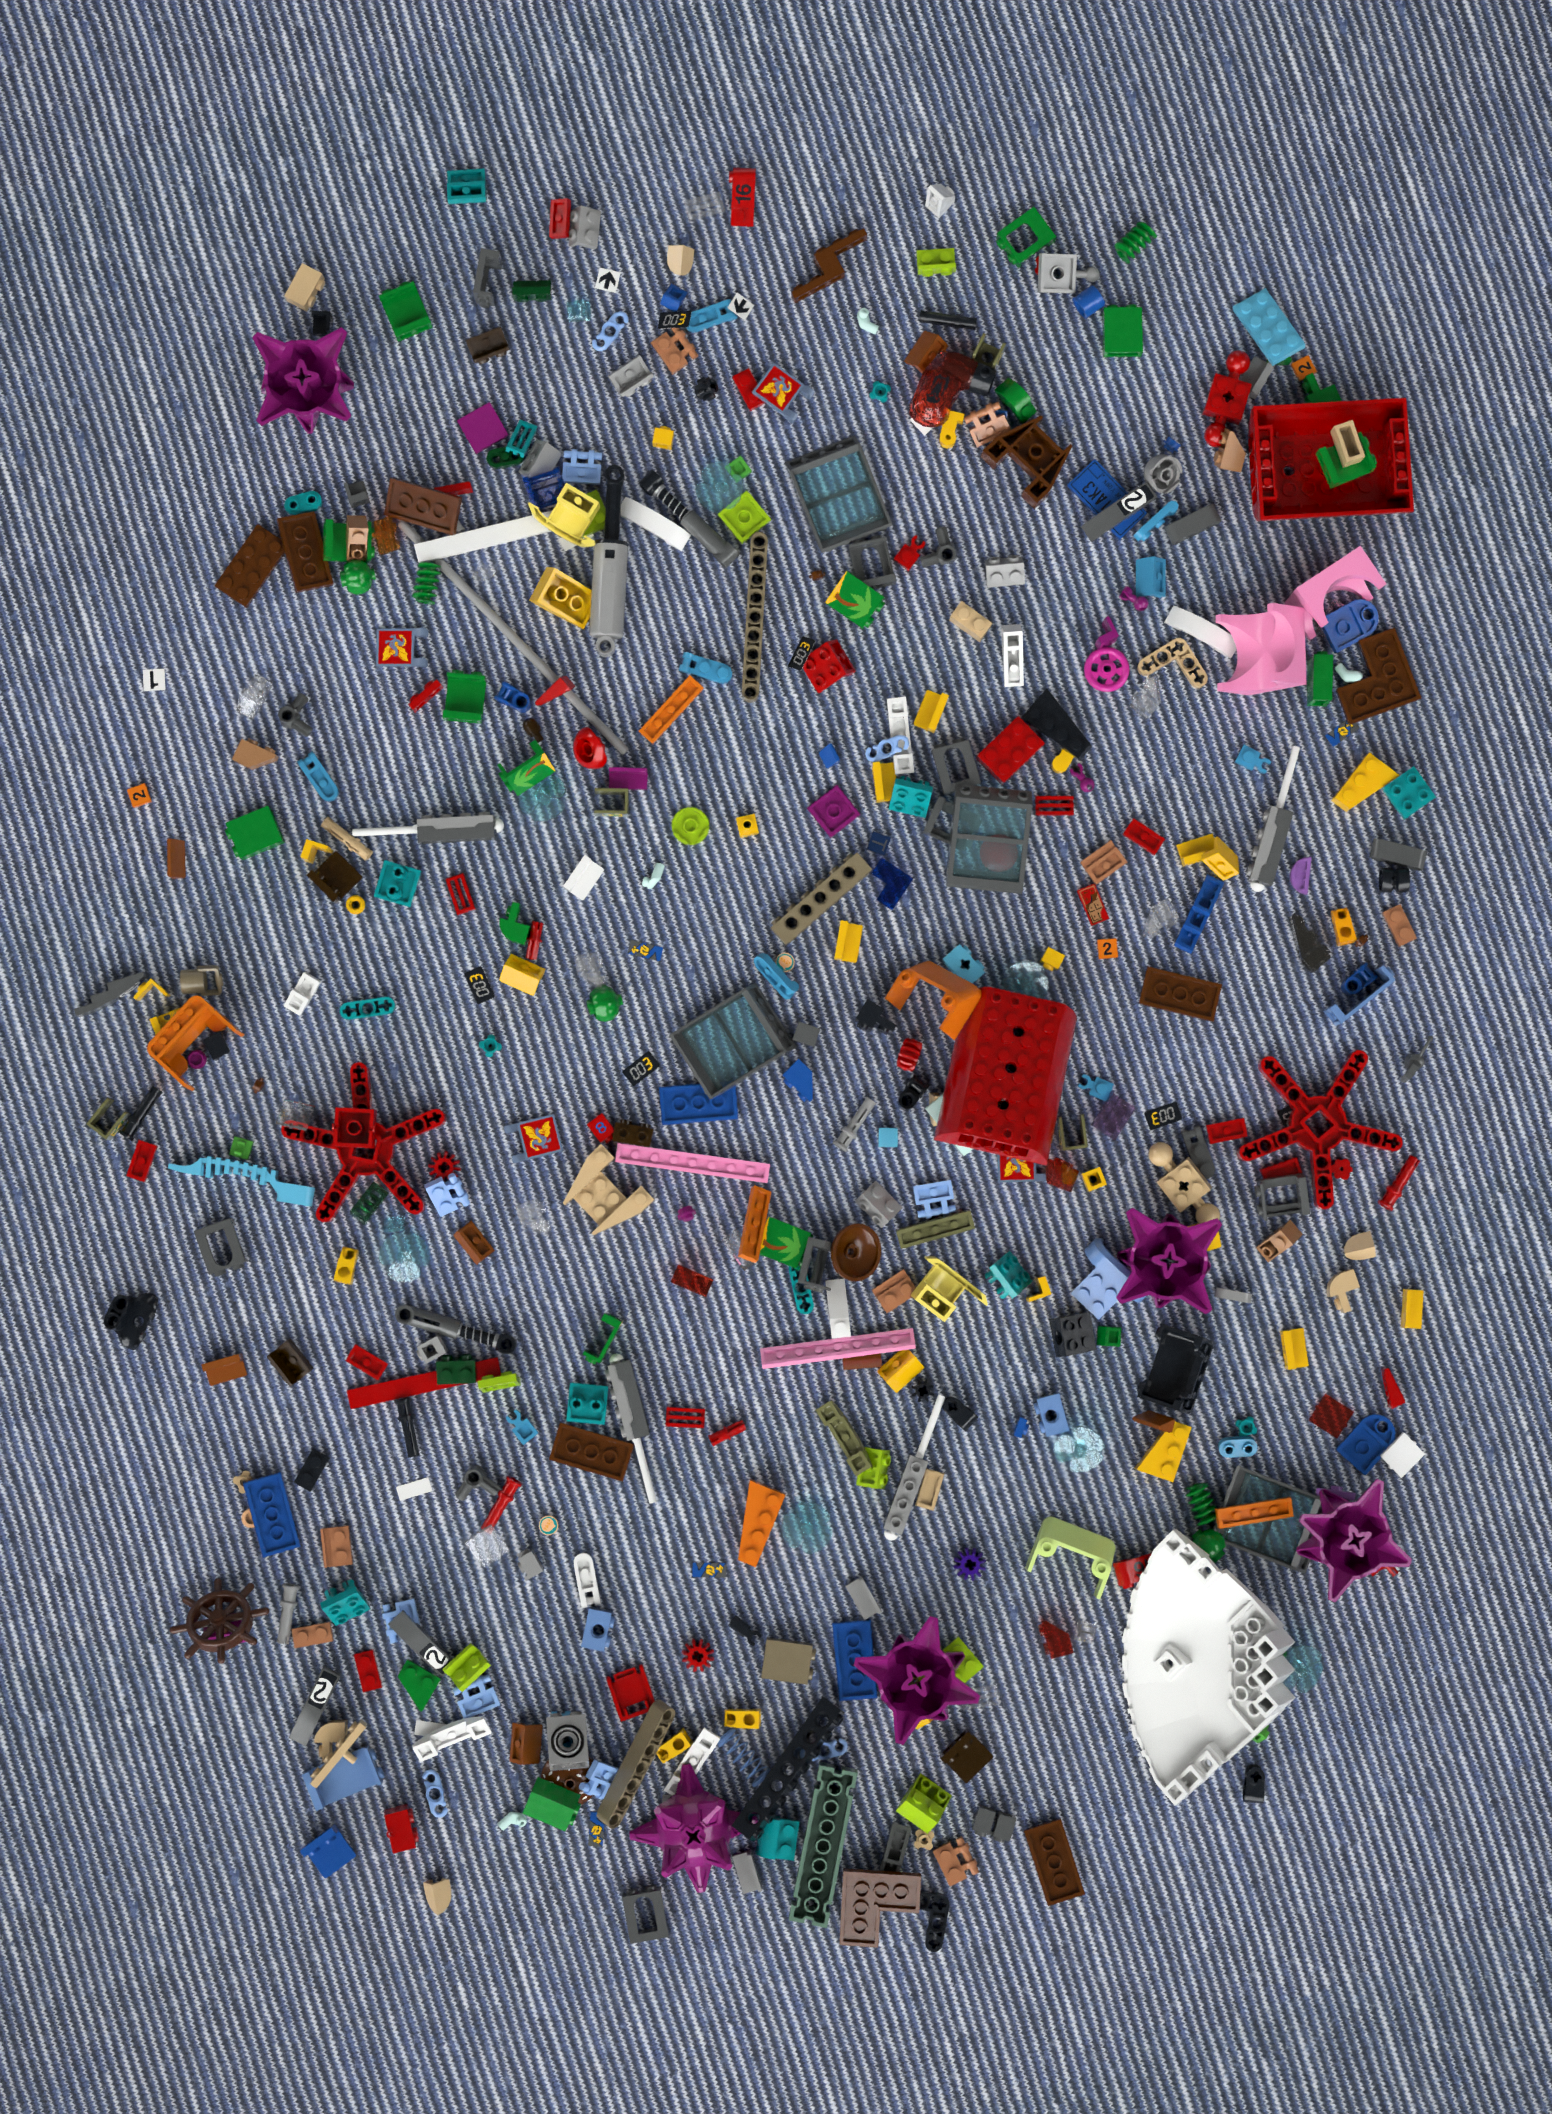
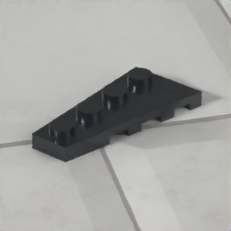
[1022,688,1092,761]

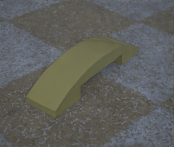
[815,1400,872,1476]

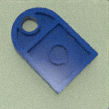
[1322,599,1379,653]
[1335,1414,1395,1476]

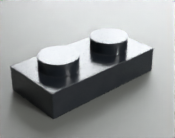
[294,1448,330,1492]

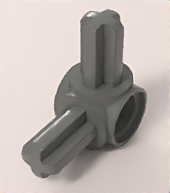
[920,526,957,568]
[278,693,313,737]
[455,1465,500,1501]

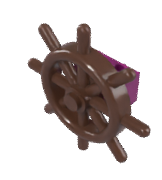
[170,1578,269,1664]

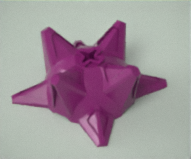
[252,327,354,434]
[1116,1208,1222,1314]
[1296,1479,1412,1602]
[854,1616,980,1745]
[629,1764,758,1893]

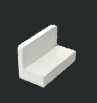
[563,855,604,900]

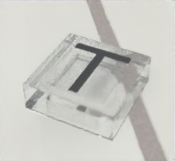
[1074,1620,1097,1644]

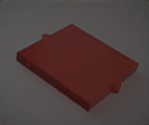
[1308,1394,1354,1438]

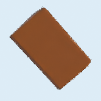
[167,839,186,879]
[453,1221,495,1265]
[842,1353,882,1370]
[1132,1410,1175,1433]

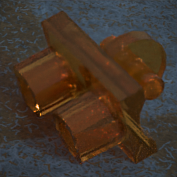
[372,516,400,555]

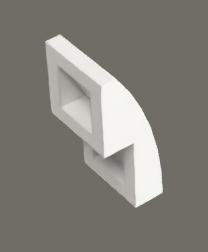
[284,972,322,1016]

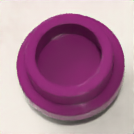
[187,1050,207,1069]
[677,1206,696,1222]

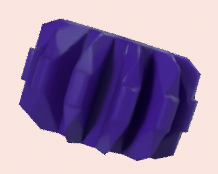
[953,1547,986,1581]

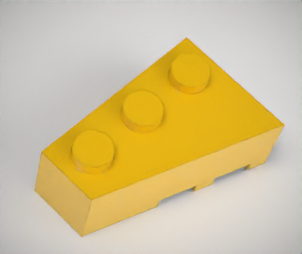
[1331,752,1400,812]
[1134,1421,1192,1482]

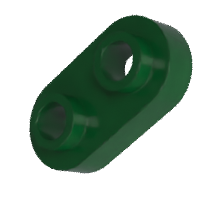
[486,445,525,469]

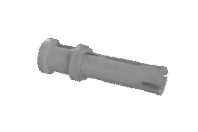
[832,1097,876,1152]
[277,1583,300,1644]

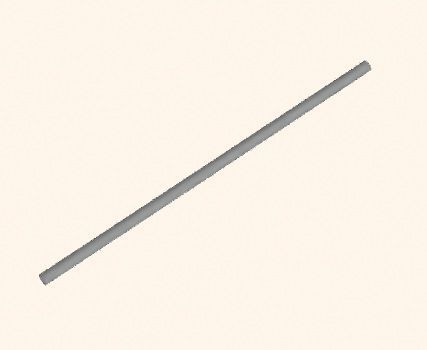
[398,521,629,755]

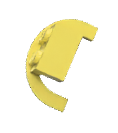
[528,483,600,547]
[911,1256,988,1322]

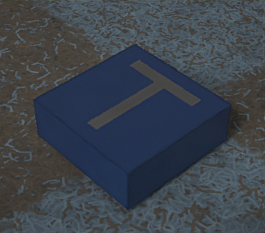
[867,831,891,856]

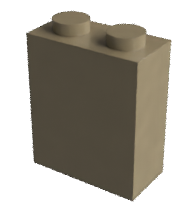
[761,1637,816,1685]

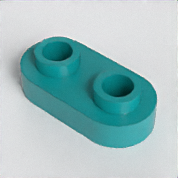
[284,491,323,515]

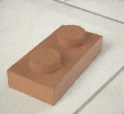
[1382,904,1417,947]
[291,1621,334,1648]

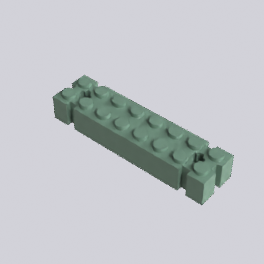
[789,1761,858,1928]

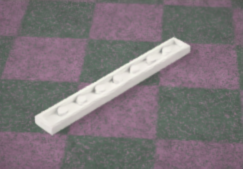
[414,510,553,563]

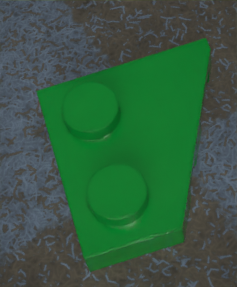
[398,1659,441,1712]

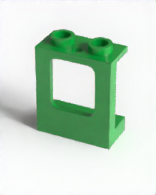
[996,207,1056,268]

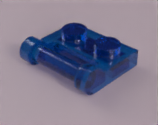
[523,466,565,509]

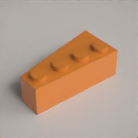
[738,1479,786,1567]

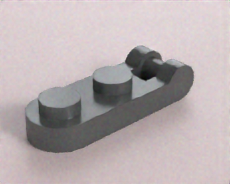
[1181,1125,1215,1179]

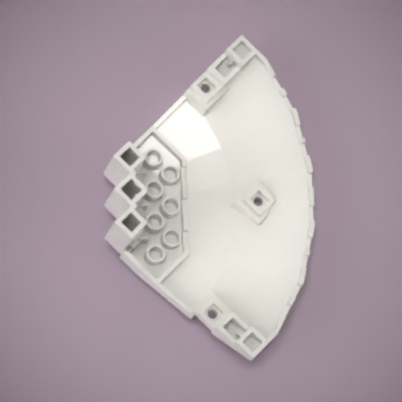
[1122,1529,1296,1806]

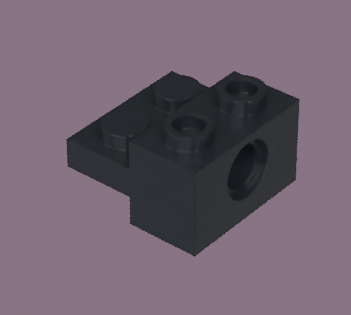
[855,999,897,1035]
[1049,1312,1097,1357]

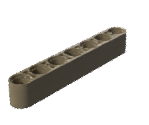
[597,1700,675,1829]

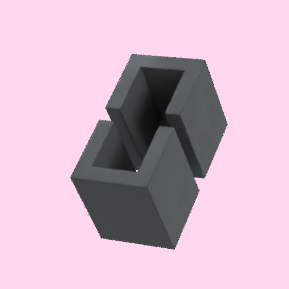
[971,1804,1017,1843]

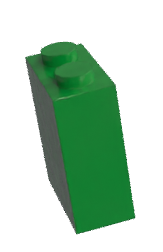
[1102,304,1143,358]
[1307,651,1333,707]
[225,805,285,860]
[523,1777,581,1832]

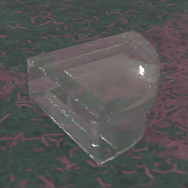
[471,561,498,581]

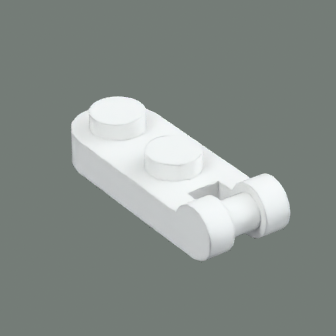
[574,1553,601,1608]

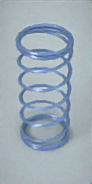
[717,1727,770,1787]

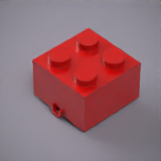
[332,1107,377,1149]
[384,1804,419,1854]

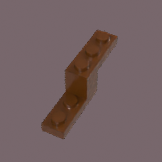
[791,228,867,304]

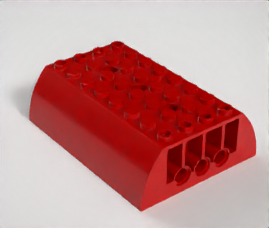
[1248,398,1414,521]
[934,986,1077,1166]

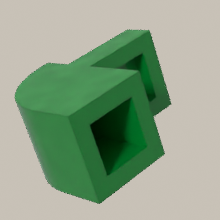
[1302,373,1342,403]
[994,378,1037,424]
[500,902,531,946]

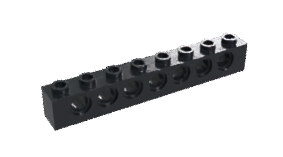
[732,1697,845,1842]

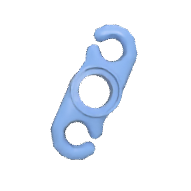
[592,311,629,351]
[865,735,909,762]
[800,1738,848,1761]
[422,1769,448,1818]

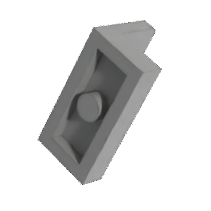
[1241,356,1275,399]
[519,439,562,486]
[845,1576,882,1620]
[732,1849,762,1894]

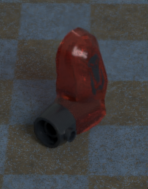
[909,350,997,428]

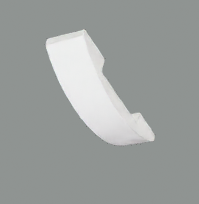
[620,497,691,552]
[1164,605,1237,658]
[887,697,914,775]
[412,1716,492,1762]
[664,1727,721,1796]

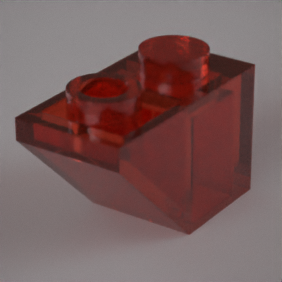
[1045,1157,1079,1192]
[671,1264,713,1297]
[1038,1618,1074,1659]

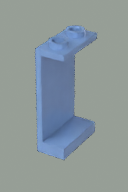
[1323,965,1395,1026]
[302,1745,385,1811]

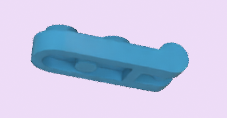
[685,299,738,333]
[1133,501,1179,542]
[678,652,732,684]
[297,751,339,802]
[754,953,799,1000]

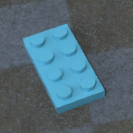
[1233,288,1305,366]

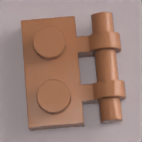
[651,328,699,375]
[964,401,1012,447]
[932,1836,979,1886]

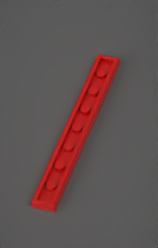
[347,1357,501,1409]

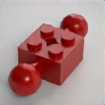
[1202,350,1252,447]

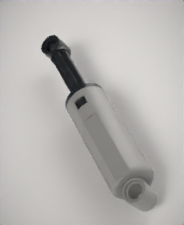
[589,465,628,658]

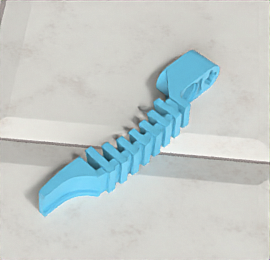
[168,1156,315,1207]

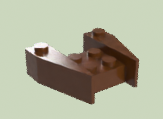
[980,416,1072,510]

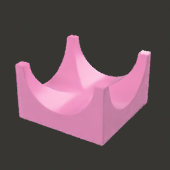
[1284,546,1386,641]
[1215,603,1306,695]

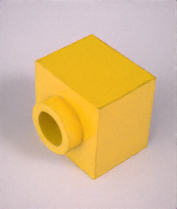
[652,426,674,450]
[736,814,759,838]
[1040,947,1065,971]
[1081,1167,1107,1192]

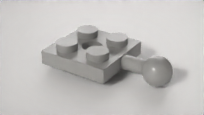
[1037,253,1100,293]

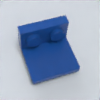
[300,1824,356,1879]

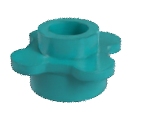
[869,381,891,403]
[479,1034,502,1057]
[1235,1416,1257,1436]

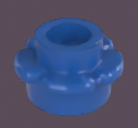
[1163,437,1181,453]

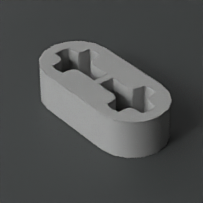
[1215,1287,1252,1304]

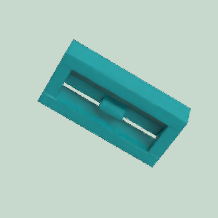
[506,420,537,458]

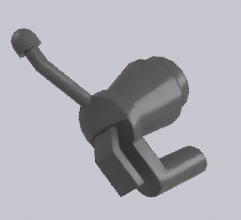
[1401,1036,1433,1083]

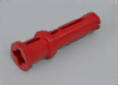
[1377,1155,1420,1211]
[481,1476,522,1533]

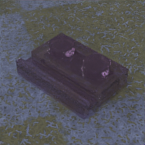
[1091,1093,1136,1140]

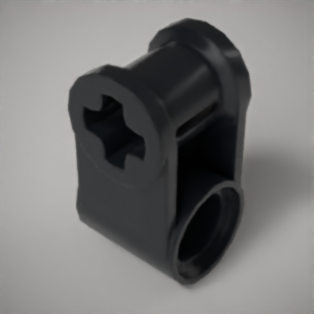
[897,1074,930,1111]
[942,1397,979,1432]
[1243,1764,1265,1803]

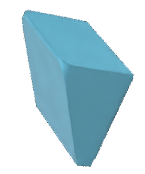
[878,1128,898,1147]

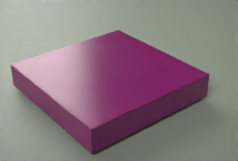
[457,402,509,454]
[807,785,861,839]

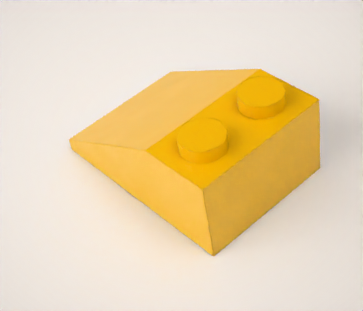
[529,567,591,629]

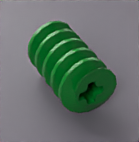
[1114,222,1157,264]
[412,562,441,605]
[1184,1483,1216,1526]

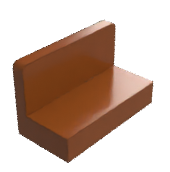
[904,331,949,377]
[201,1353,247,1386]
[509,1722,543,1765]

